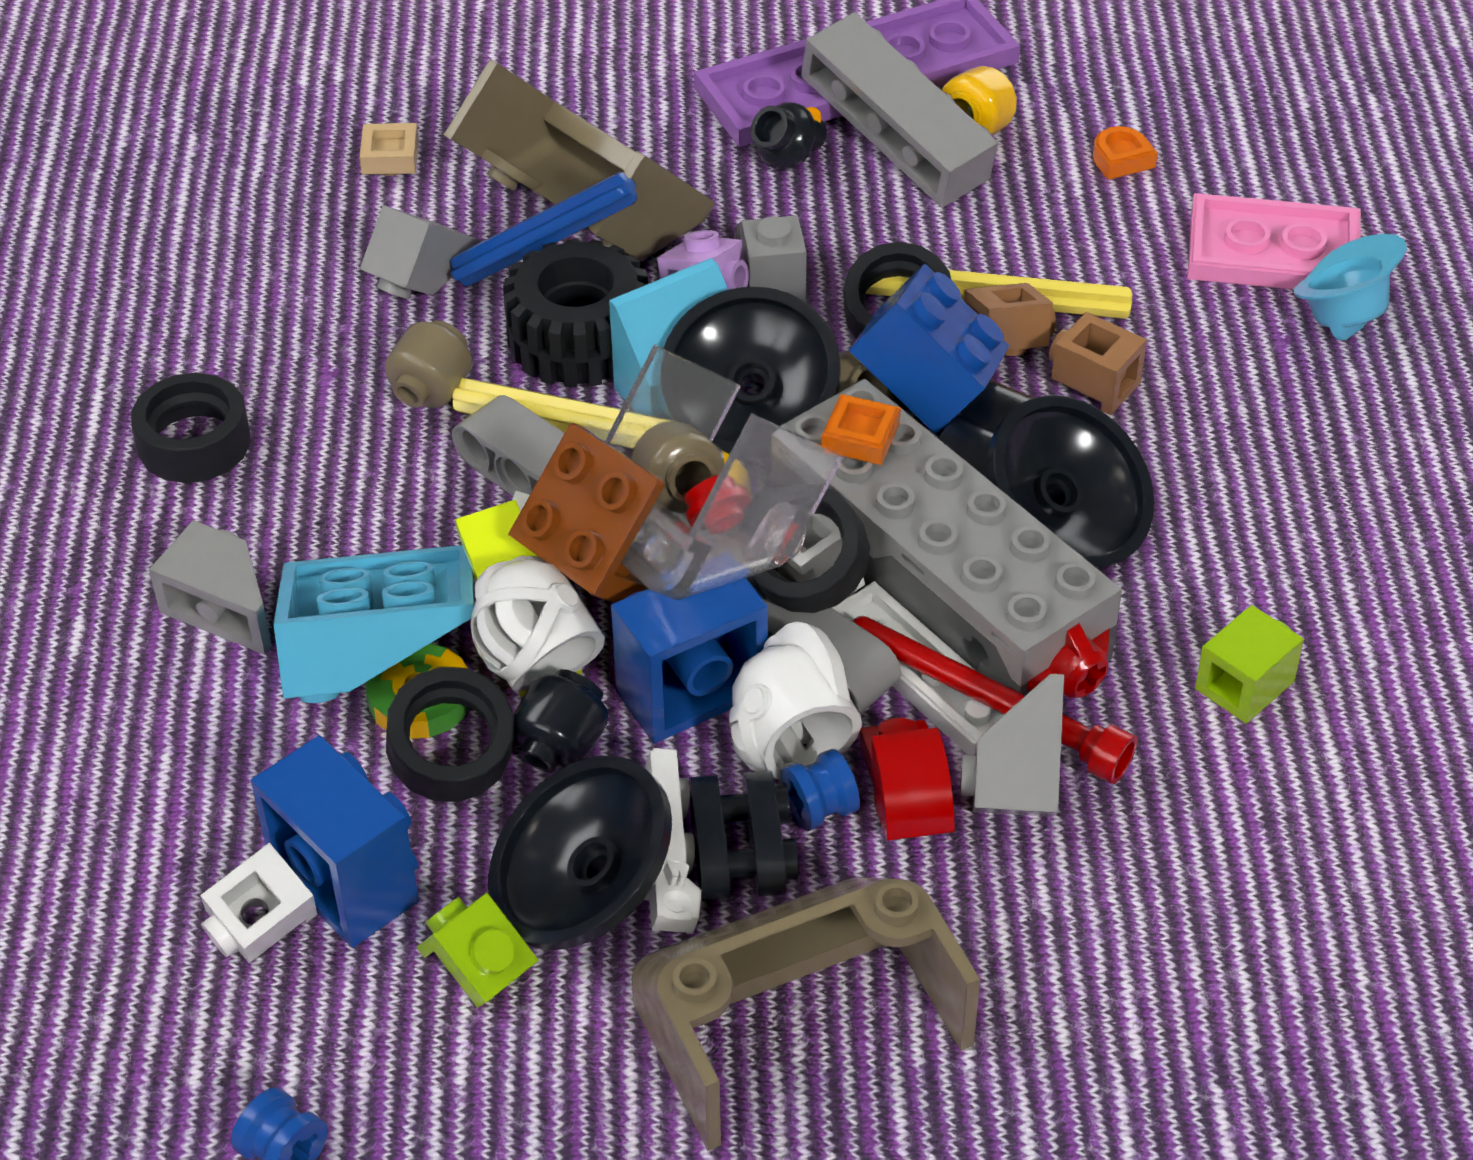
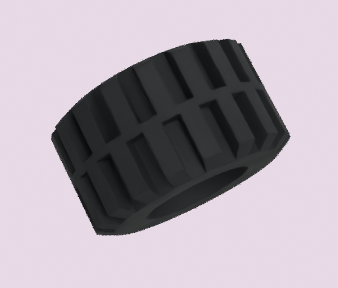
[503,239,649,388]

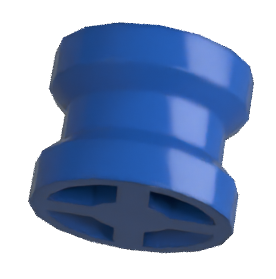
[780,748,860,831]
[231,1087,328,1160]

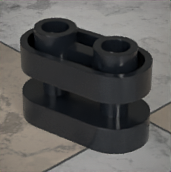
[689,770,798,902]

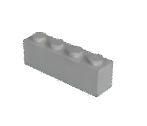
[801,12,998,208]

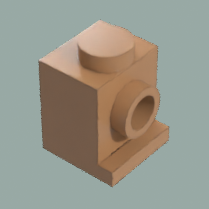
[964,283,1056,356]
[1049,312,1147,415]

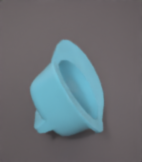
[1293,234,1407,340]

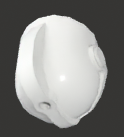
[470,555,605,691]
[729,621,862,780]

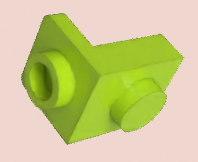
[416,893,539,1008]

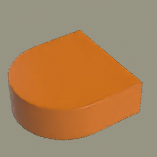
[1093,126,1158,180]

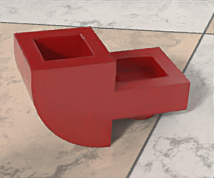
[860,718,955,841]

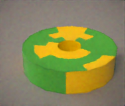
[366,643,469,739]

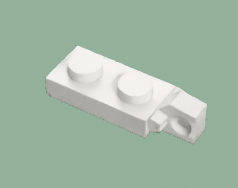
[644,748,702,934]

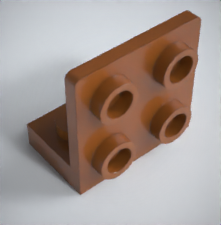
[508,423,664,603]

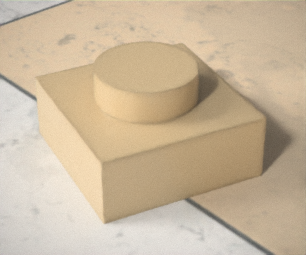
[359,123,419,176]

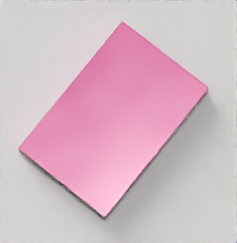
[1187,193,1361,289]

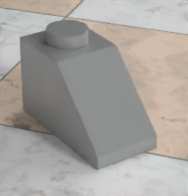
[360,205,482,299]
[734,215,807,302]
[149,520,272,655]
[960,674,1064,817]

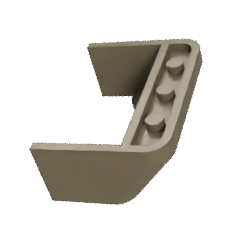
[444,59,715,262]
[632,877,980,1151]

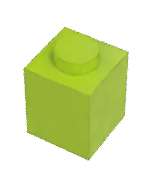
[1195,604,1304,724]

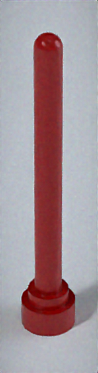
[852,616,1138,785]

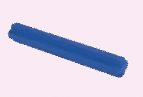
[450,172,638,286]

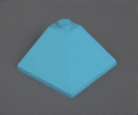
[273,545,474,703]

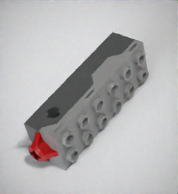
[769,379,1122,698]

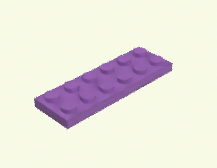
[694,0,1020,147]

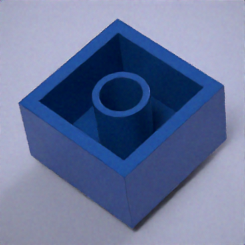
[848,264,1010,434]
[611,555,768,744]
[250,735,419,948]

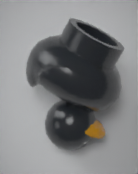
[750,102,827,172]

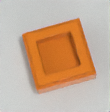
[821,394,901,465]

